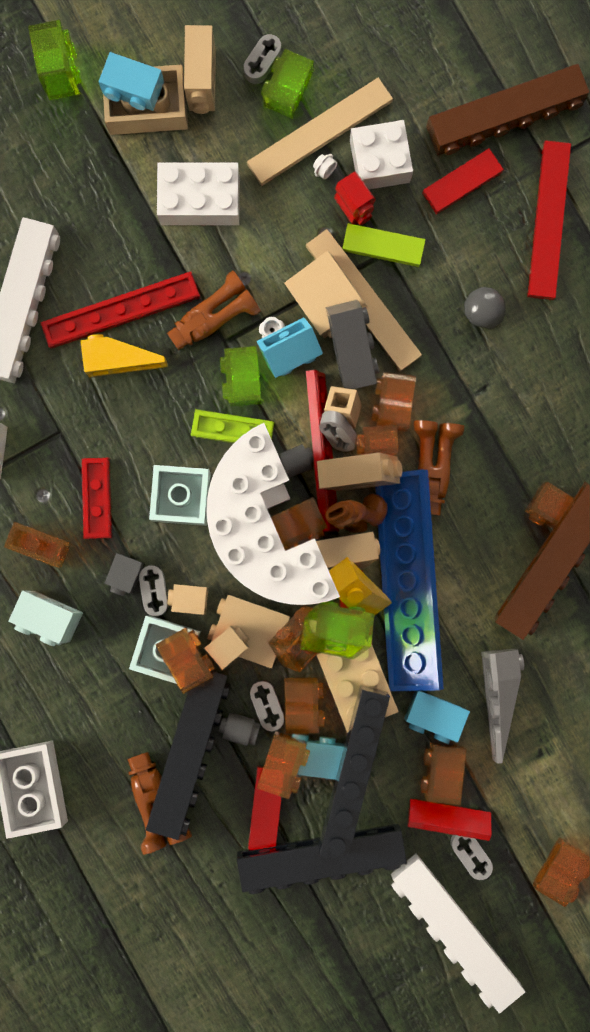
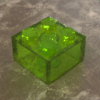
[28,20,82,100]
[300,601,374,659]

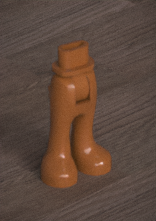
[167,270,261,350]
[414,420,465,515]
[325,494,388,533]
[128,752,192,855]

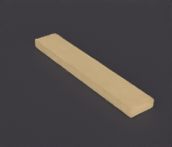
[247,77,393,186]
[306,229,422,372]

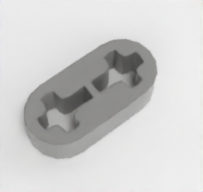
[244,34,281,84]
[319,411,357,452]
[139,566,169,616]
[250,680,284,731]
[451,835,493,880]

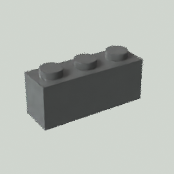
[326,300,379,389]

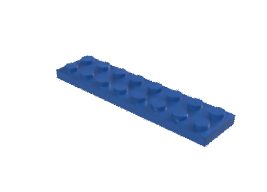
[375,469,444,691]

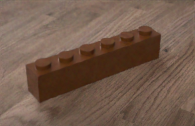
[426,64,590,156]
[495,481,590,640]

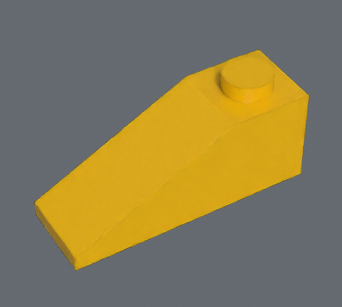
[81,334,168,377]
[329,557,392,619]

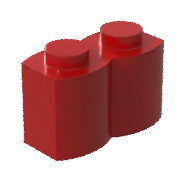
[334,171,376,226]

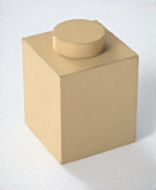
[324,386,362,429]
[167,584,209,615]
[204,626,249,670]

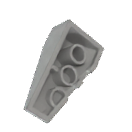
[481,649,524,763]

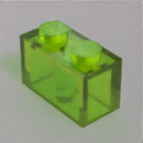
[261,49,314,119]
[220,346,262,406]

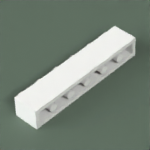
[0,217,60,384]
[391,853,525,1014]

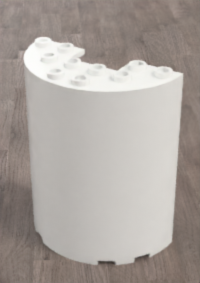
[207,423,340,605]

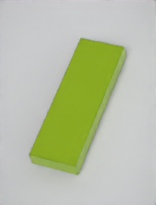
[342,223,425,267]
[191,409,274,443]

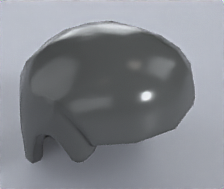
[464,287,506,329]

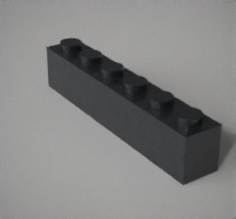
[145,667,231,840]
[318,685,390,863]
[237,824,407,894]

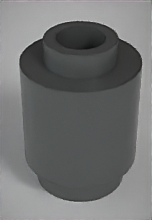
[279,444,314,479]
[219,713,260,746]

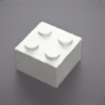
[350,120,413,189]

